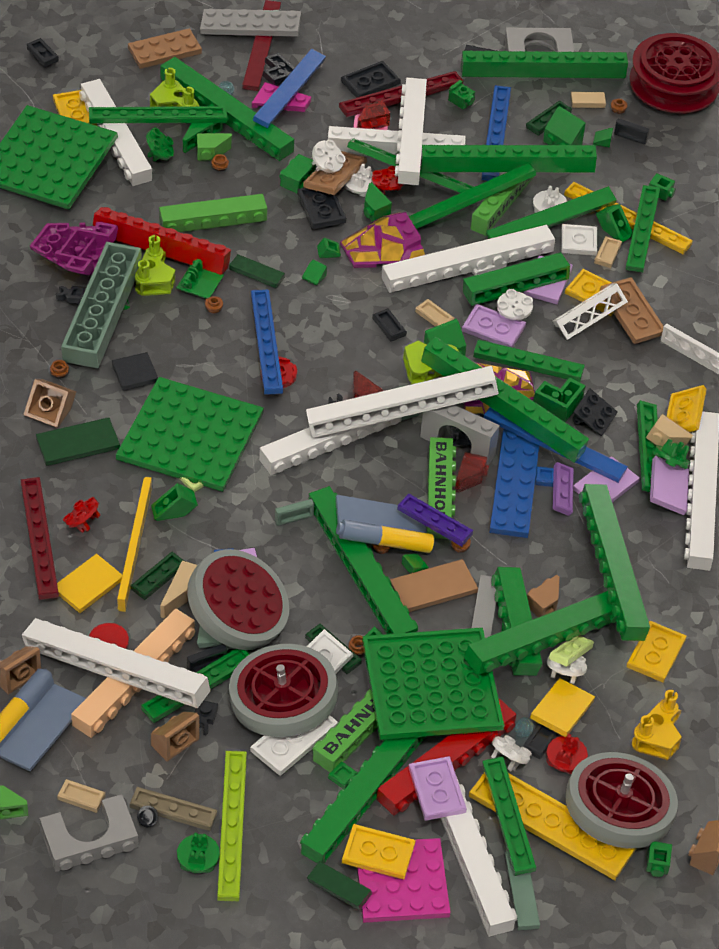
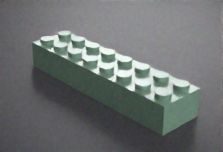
[61,242,142,368]

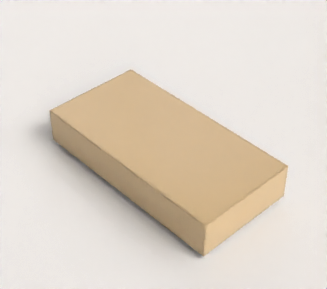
[571,92,606,108]
[594,236,622,268]
[415,299,454,327]
[58,779,105,813]

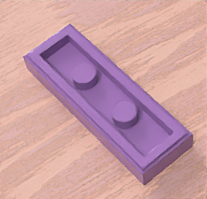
[553,462,574,516]

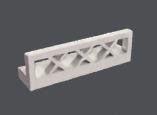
[553,283,628,340]
[661,324,719,374]

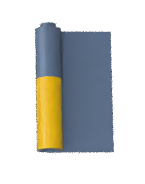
[335,495,434,553]
[0,669,86,772]

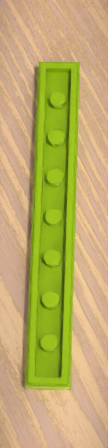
[217,751,247,901]

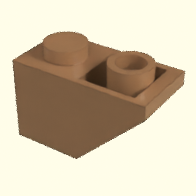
[527,575,560,618]

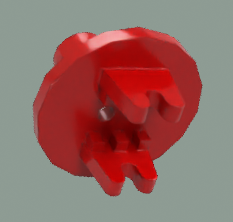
[372,166,404,195]
[63,497,101,533]
[546,734,588,774]

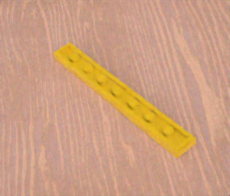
[564,182,693,254]
[117,477,152,612]

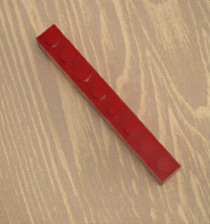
[93,207,231,275]
[377,698,516,816]

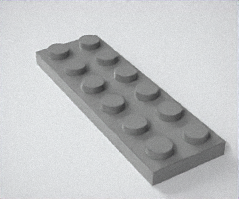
[200,8,302,36]

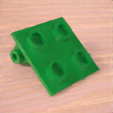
[176,259,224,299]

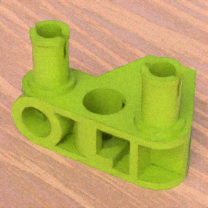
[150,68,199,107]
[135,235,175,296]
[403,340,459,385]

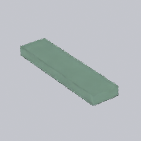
[504,851,540,930]

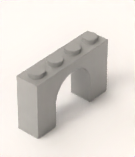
[504,27,574,52]
[420,405,500,467]
[40,794,138,872]

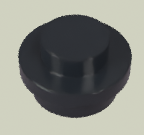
[137,805,158,827]

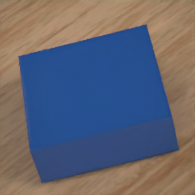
[535,467,554,487]

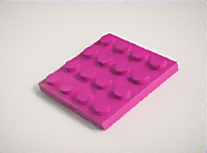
[357,838,450,923]

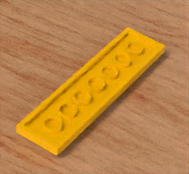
[469,772,636,880]

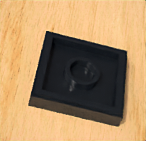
[112,352,158,391]

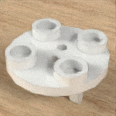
[312,139,345,173]
[344,164,372,197]
[533,186,567,213]
[497,289,533,320]
[547,656,587,684]
[491,735,532,772]

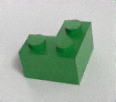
[534,378,586,422]

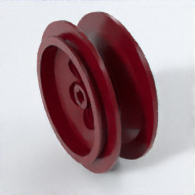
[629,33,719,113]

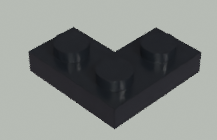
[262,53,295,85]

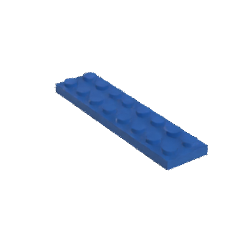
[489,429,539,538]

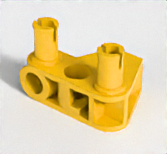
[632,690,682,760]

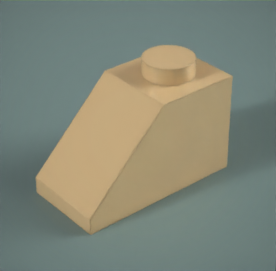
[646,414,693,447]

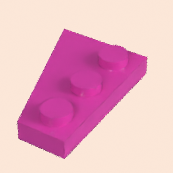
[252,82,311,112]

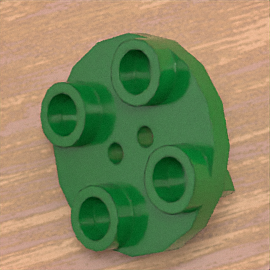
[146,127,174,161]
[653,439,690,469]
[177,833,220,873]

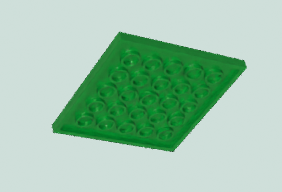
[0,105,118,209]
[116,377,264,492]
[362,627,504,740]

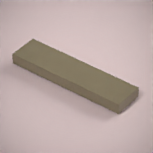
[130,787,217,831]

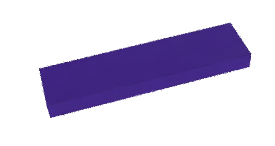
[397,494,473,547]

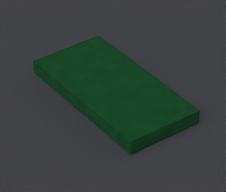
[36,417,120,466]

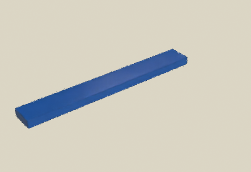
[253,49,326,128]
[481,85,511,181]
[251,290,283,395]
[484,407,628,483]

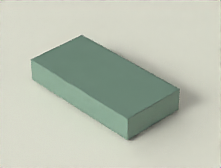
[275,499,314,526]

